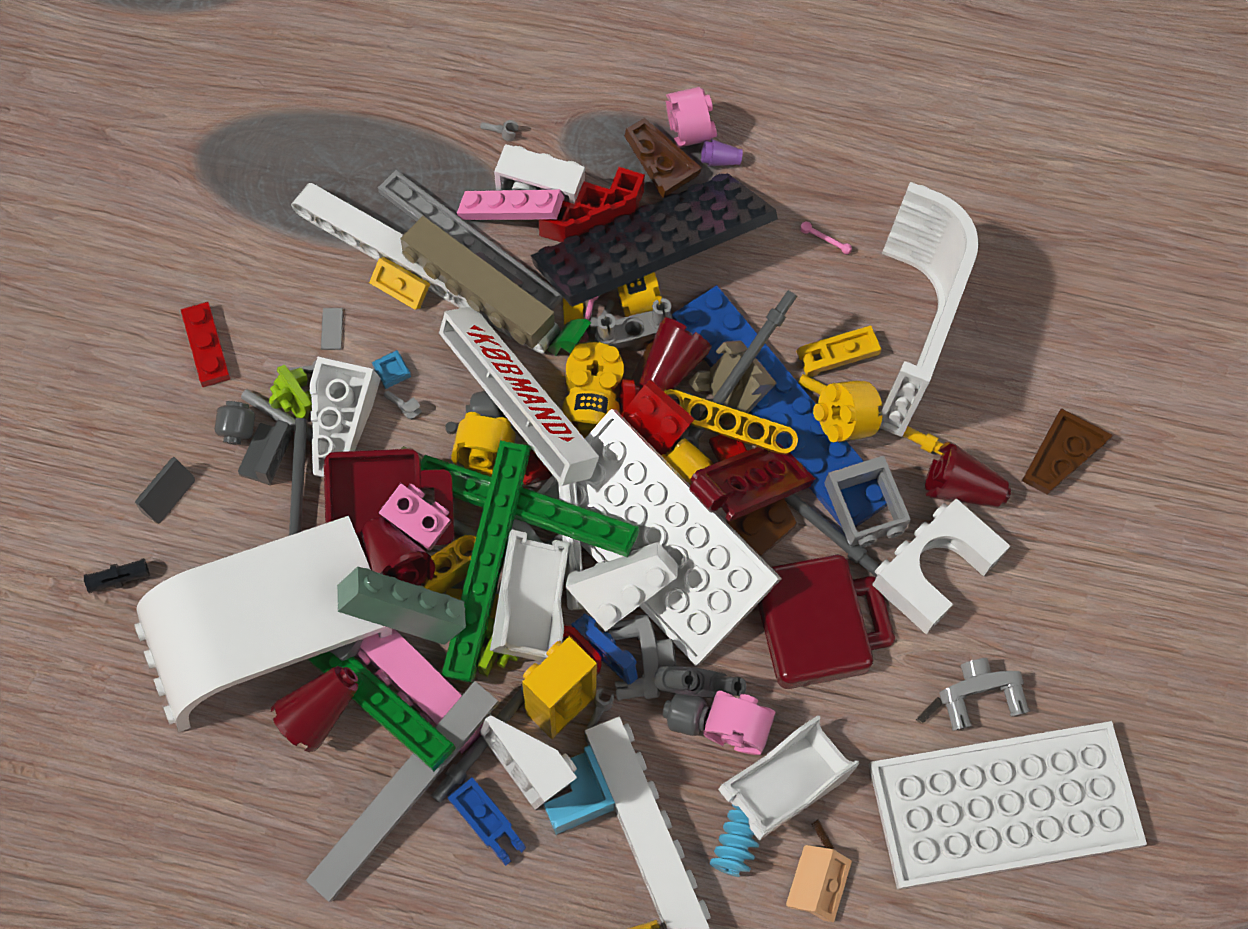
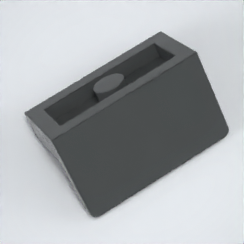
[238,420,293,486]

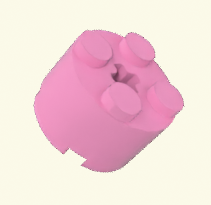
[666,87,717,148]
[703,691,776,755]

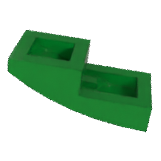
[547,319,591,356]

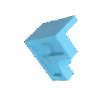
[544,745,615,835]

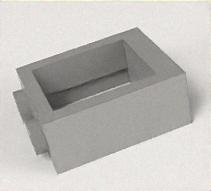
[824,455,911,547]

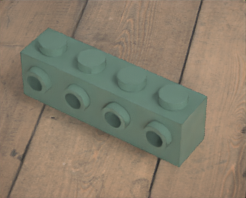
[337,566,466,645]

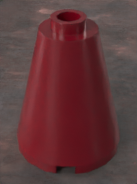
[639,317,712,391]
[925,441,1011,508]
[361,517,436,586]
[271,666,358,752]

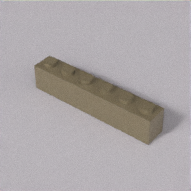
[400,216,555,349]

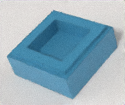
[372,350,411,389]

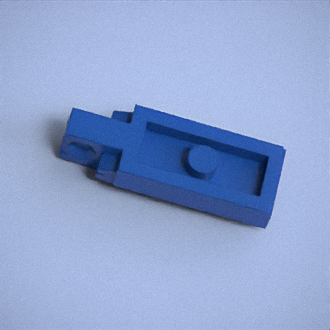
[571,613,638,685]

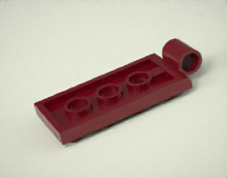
[689,441,815,522]

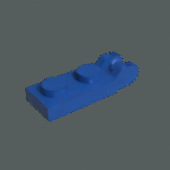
[447,777,526,866]

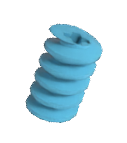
[709,804,760,877]

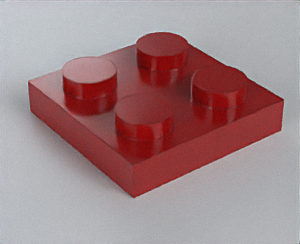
[621,379,695,455]

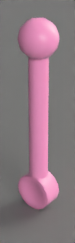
[800,221,852,254]
[579,296,598,343]

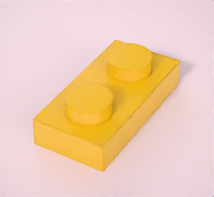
[369,257,430,310]

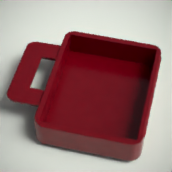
[323,449,454,571]
[758,554,895,689]

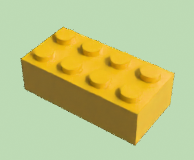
[522,637,597,739]

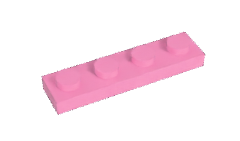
[457,189,565,220]

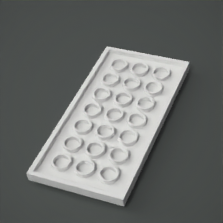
[537,409,782,666]
[868,721,1147,890]

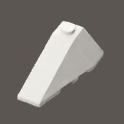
[310,357,381,478]

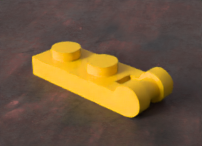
[796,325,882,377]

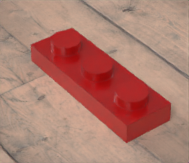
[180,302,231,387]

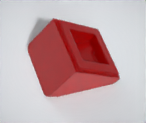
[523,450,553,485]

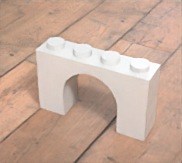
[873,498,1010,634]

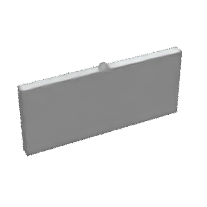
[321,308,343,350]

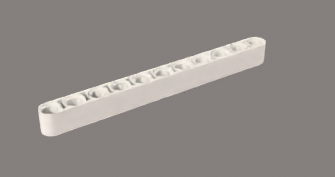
[291,183,560,353]

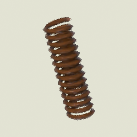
[811,819,835,849]

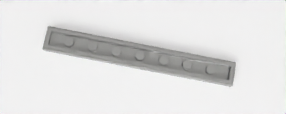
[378,170,563,310]
[305,681,500,902]

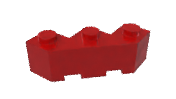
[539,167,645,242]

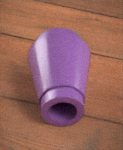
[701,139,743,167]

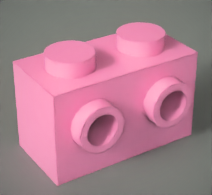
[379,483,451,551]

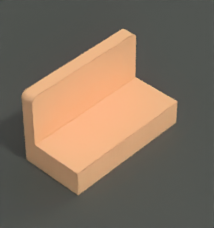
[786,845,852,923]

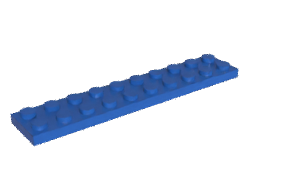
[672,285,887,529]

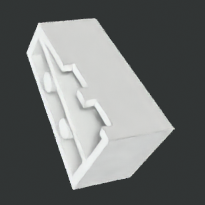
[566,542,678,632]

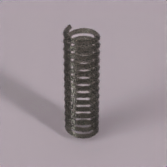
[916,697,943,724]

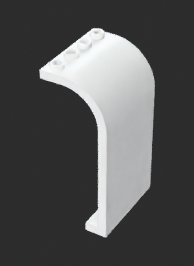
[879,182,978,437]
[134,516,392,732]

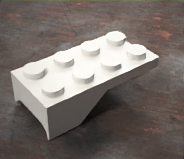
[490,530,570,662]
[718,716,859,840]

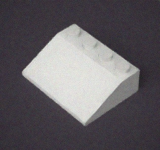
[480,715,577,810]

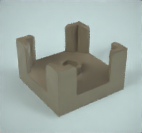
[688,341,777,425]

